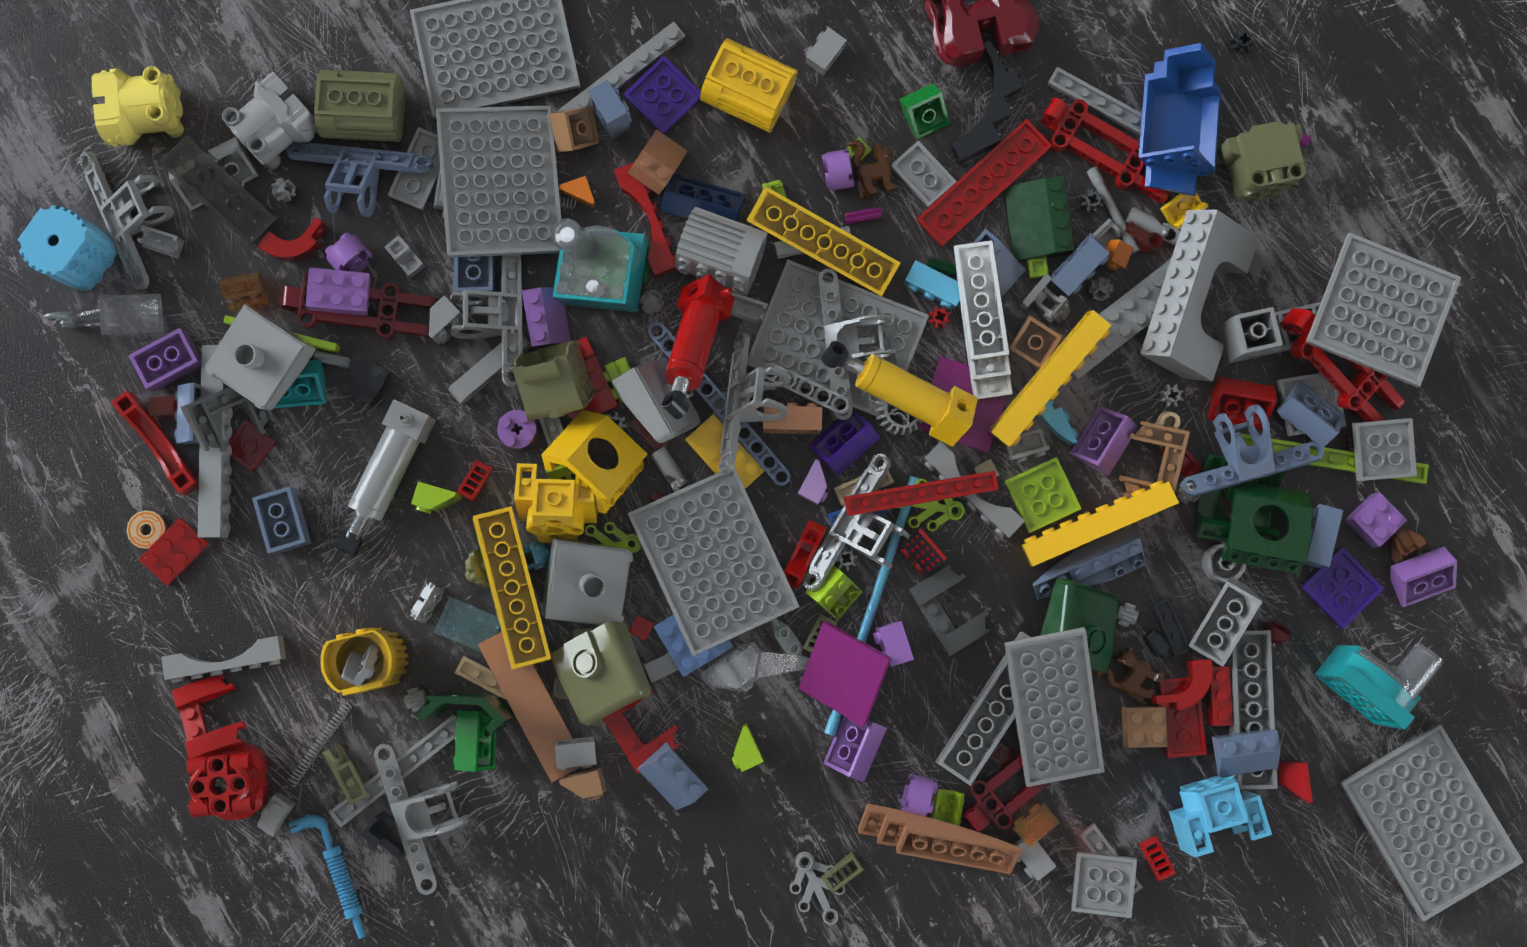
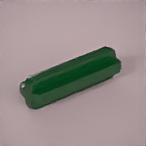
[927,257,957,277]

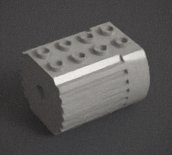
[675,207,768,296]

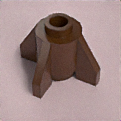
[1390,528,1428,564]

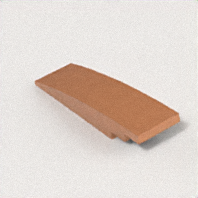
[478,631,581,782]
[858,803,1022,874]

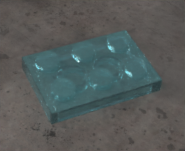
[434,597,500,653]

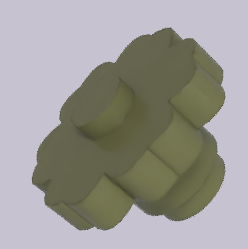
[465,549,490,588]

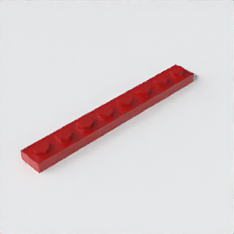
[844,471,999,517]

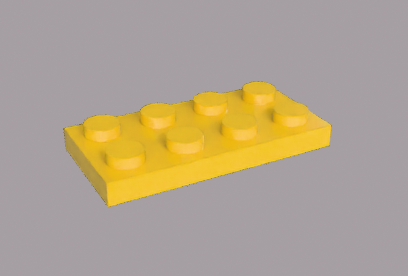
[685,414,764,488]

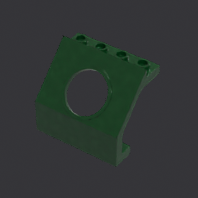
[1195,454,1285,542]
[1221,482,1313,575]
[416,693,516,734]

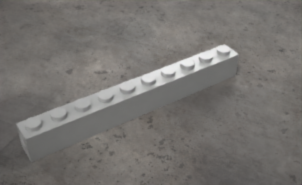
[198,345,233,538]

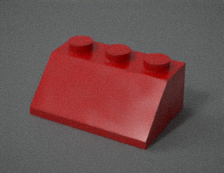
[1208,376,1277,430]

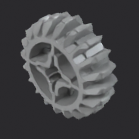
[874,401,923,435]

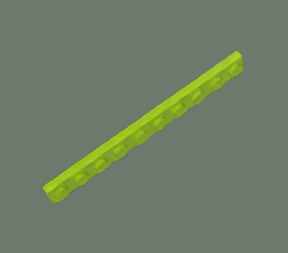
[1241,433,1429,484]

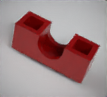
[1206,666,1233,726]

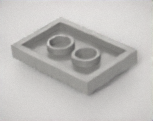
[890,141,957,208]

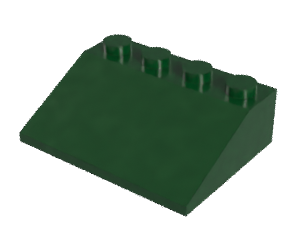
[1004,176,1074,261]

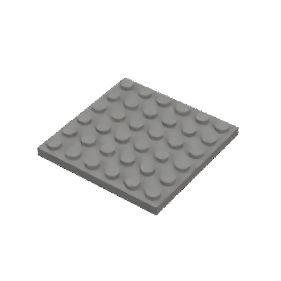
[1306,233,1461,387]

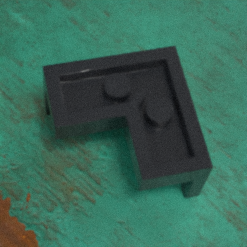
[360,811,404,857]

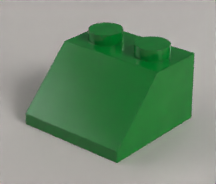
[899,83,950,139]

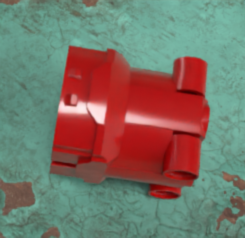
[187,741,269,820]

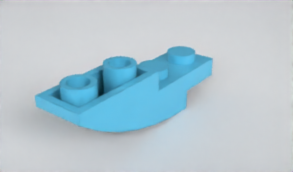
[1028,379,1078,445]

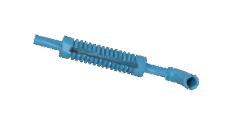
[289,814,366,939]

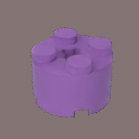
[822,149,855,191]
[325,233,372,272]
[497,410,539,451]
[901,773,938,816]

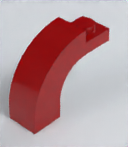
[257,218,327,261]
[784,519,827,589]
[1152,659,1212,710]

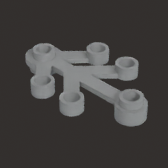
[790,851,845,925]

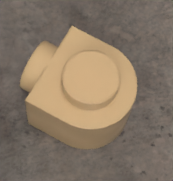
[1156,411,1180,428]

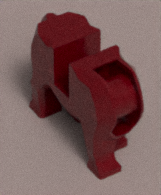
[925,0,1039,67]

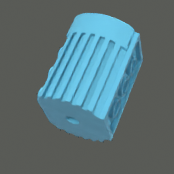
[18,206,118,291]

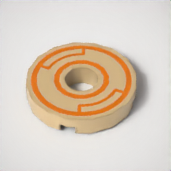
[126,510,167,549]

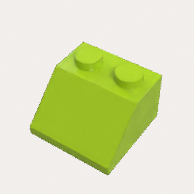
[411,482,462,514]
[732,723,764,772]

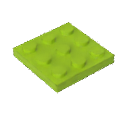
[1004,457,1081,533]

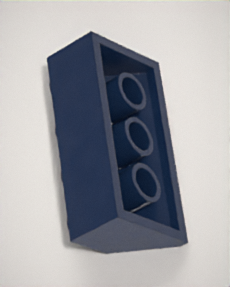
[661,174,745,222]

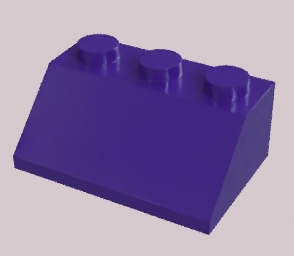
[808,410,880,476]

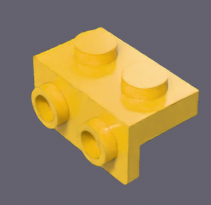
[1160,192,1209,229]

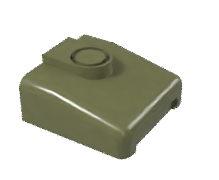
[550,621,651,726]

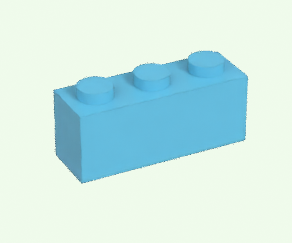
[904,260,960,310]

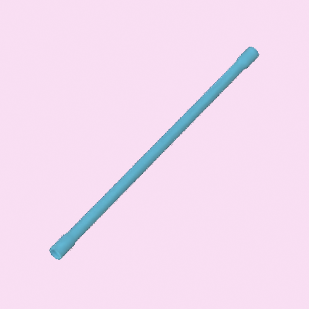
[824,476,920,736]

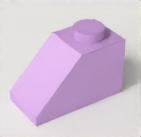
[797,459,828,505]

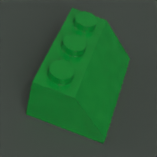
[454,710,497,772]

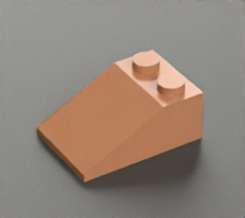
[628,129,688,195]

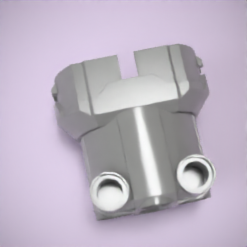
[222,72,318,169]

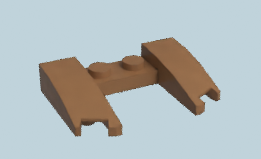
[1119,421,1190,497]

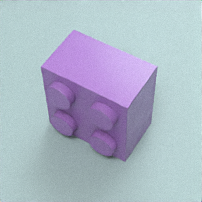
[1345,492,1407,548]

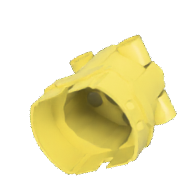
[92,66,184,147]

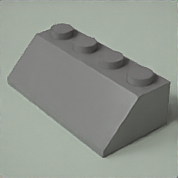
[168,136,258,210]
[1188,577,1263,667]

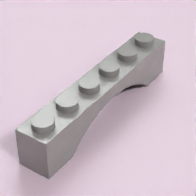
[923,441,1025,539]
[161,636,286,683]

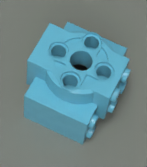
[1169,776,1272,857]

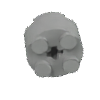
[1202,543,1247,583]

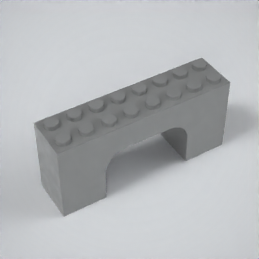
[1140,210,1259,381]
[1215,302,1321,365]

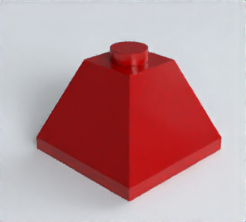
[1277,759,1313,803]

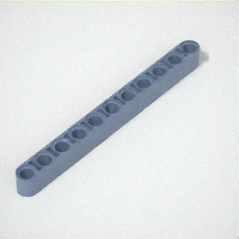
[648,322,790,486]

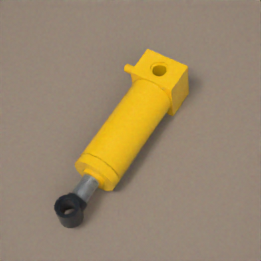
[821,341,978,447]

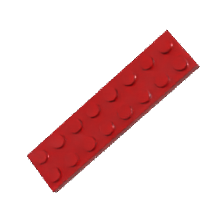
[916,119,1052,247]

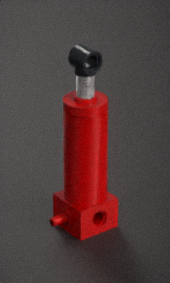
[660,274,735,419]

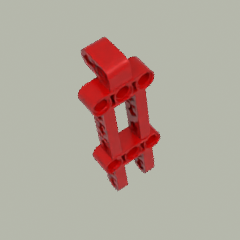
[1040,98,1170,203]
[1280,308,1405,422]

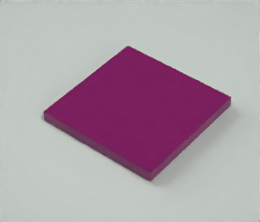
[917,356,1013,453]
[799,621,892,727]

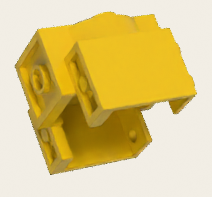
[514,463,598,543]

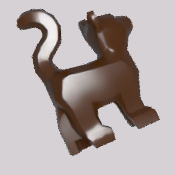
[848,140,896,199]
[1095,647,1165,705]

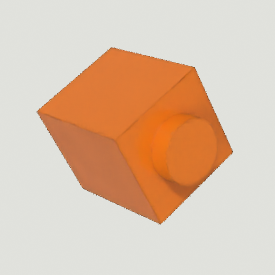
[1105,240,1133,271]

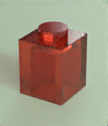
[147,396,177,419]

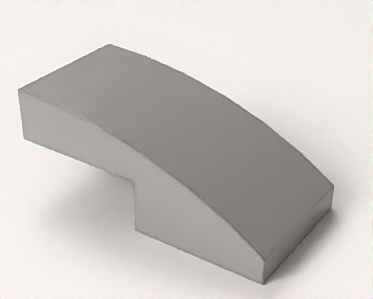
[384,235,426,278]

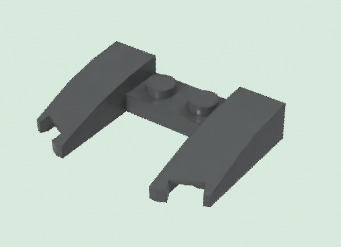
[180,387,275,452]
[908,565,990,656]

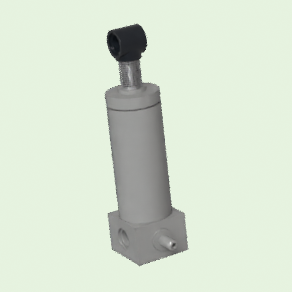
[336,399,436,557]

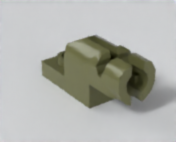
[322,743,368,805]

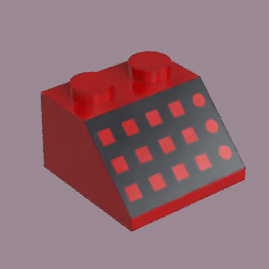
[900,529,947,575]

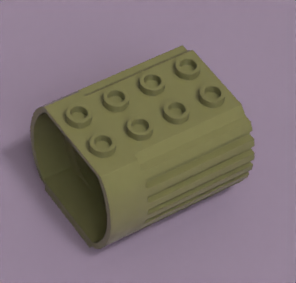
[314,69,406,142]

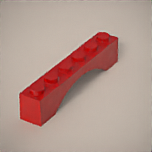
[614,162,677,279]
[111,390,199,496]

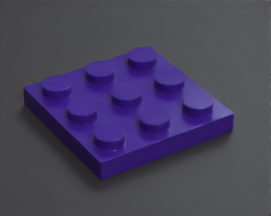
[623,55,701,135]
[1300,547,1384,629]

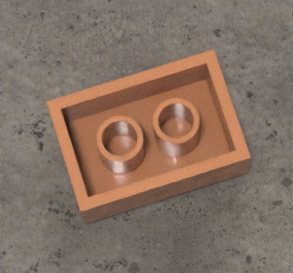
[763,403,822,435]

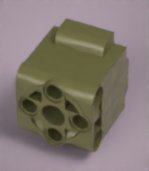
[1217,121,1306,202]
[512,340,594,421]

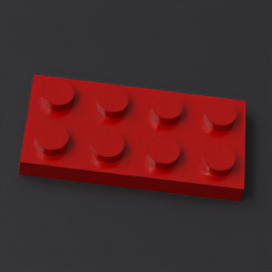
[1158,677,1207,758]

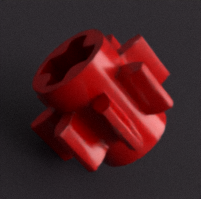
[928,306,951,330]

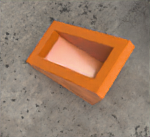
[559,176,596,209]

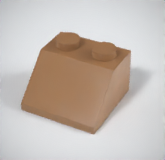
[550,105,599,152]
[559,767,607,801]

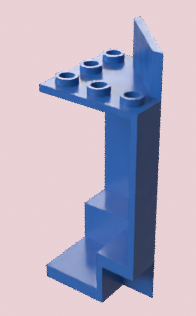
[1139,43,1221,196]

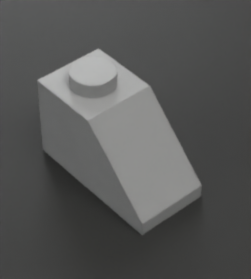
[257,793,296,837]

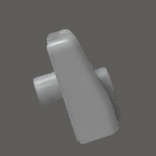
[205,304,316,410]
[612,357,701,443]
[541,538,633,625]

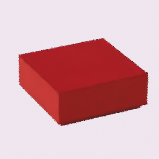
[629,615,655,641]

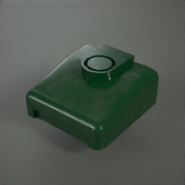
[1040,578,1118,674]

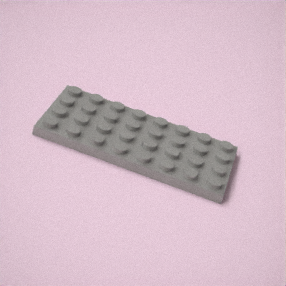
[1004,627,1104,787]

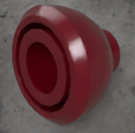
[1264,621,1291,647]

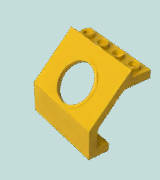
[542,410,648,514]

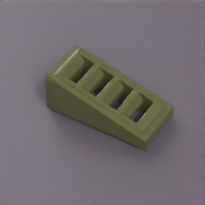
[802,614,837,653]
[821,852,864,894]

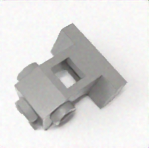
[1019,274,1070,324]

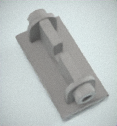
[410,582,445,623]

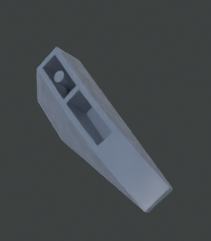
[1033,525,1147,599]

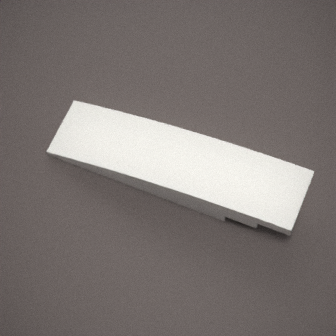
[954,240,1013,399]

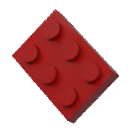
[138,517,210,586]

